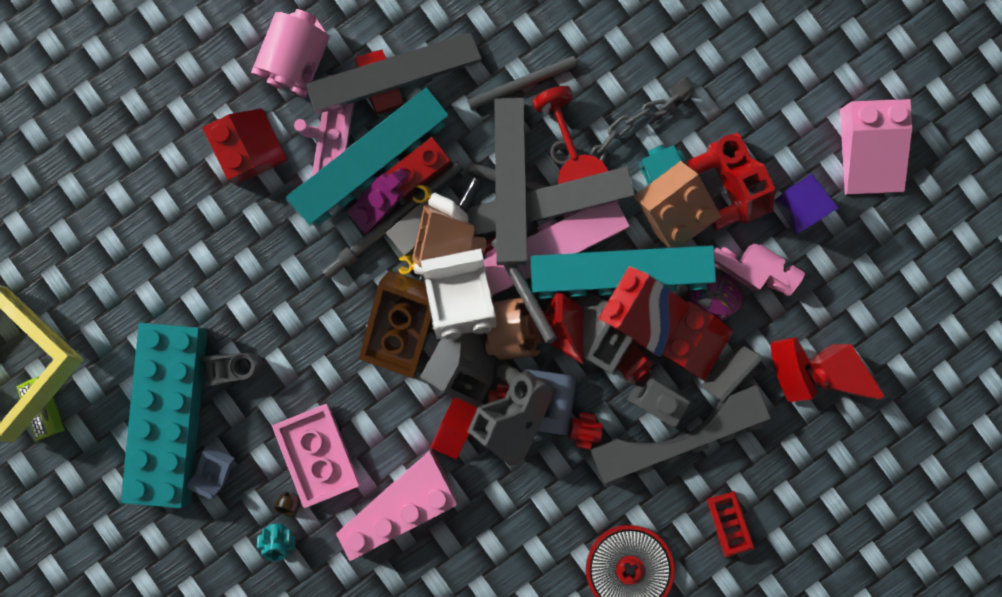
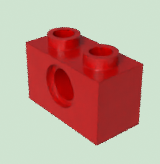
[385,137,451,201]

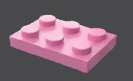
[271,403,360,508]

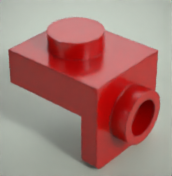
[618,343,655,384]

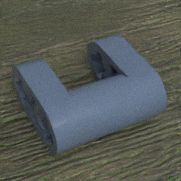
[521,368,577,435]

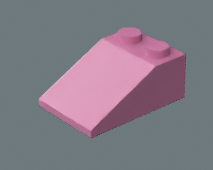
[840,99,912,195]

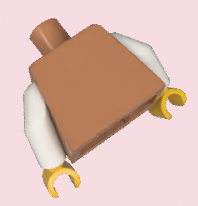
[398,185,486,276]

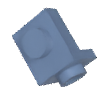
[187,446,234,500]

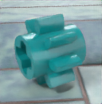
[257,524,295,562]

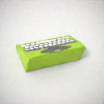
[16,377,65,441]

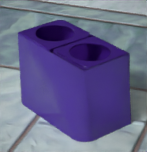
[774,174,838,235]

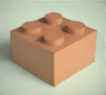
[633,161,721,248]

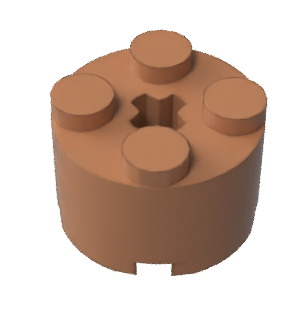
[485,298,543,360]

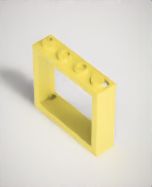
[0,285,84,442]

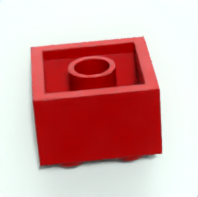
[202,108,288,186]
[661,301,734,382]
[806,344,884,399]

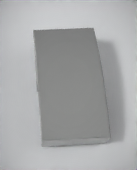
[386,193,434,255]

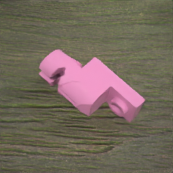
[714,244,805,296]

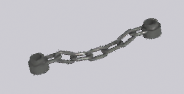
[590,76,695,162]

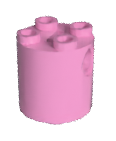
[251,9,330,98]

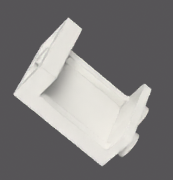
[421,249,497,340]

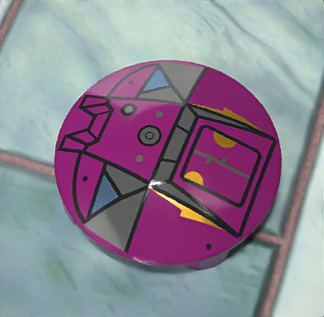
[686,268,742,320]

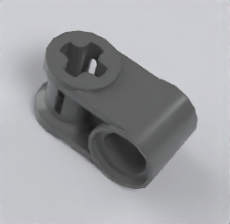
[202,353,263,386]

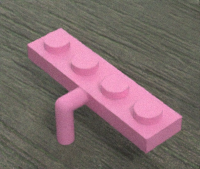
[294,75,355,176]

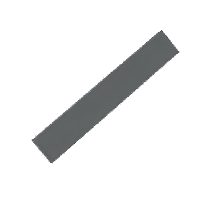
[306,33,482,114]
[495,98,527,265]
[466,166,635,237]

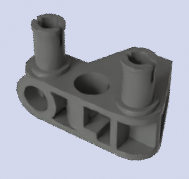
[468,363,553,466]

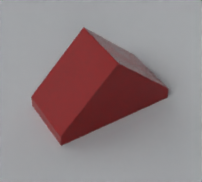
[430,397,480,460]

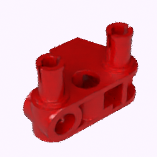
[686,133,776,231]

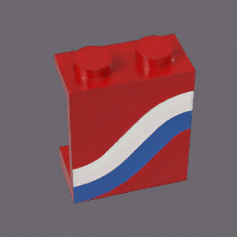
[598,266,690,357]

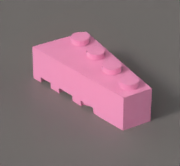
[336,448,458,561]

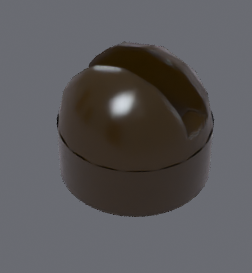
[274,492,300,516]

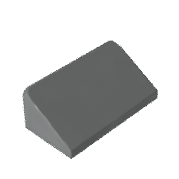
[702,345,762,402]

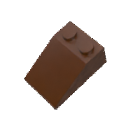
[359,270,433,379]

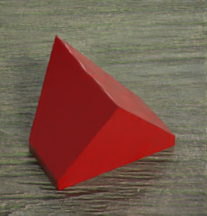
[541,293,584,364]

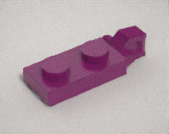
[347,168,409,234]

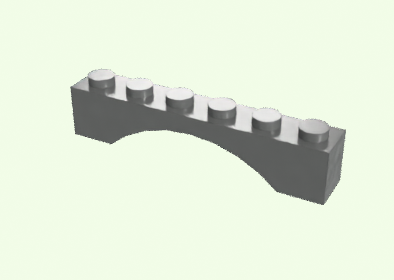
[589,384,771,486]

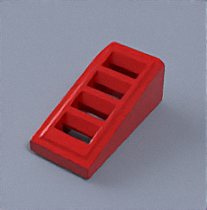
[706,491,755,558]

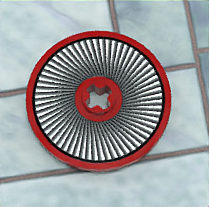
[586,524,674,597]

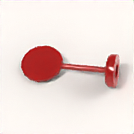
[532,86,609,184]

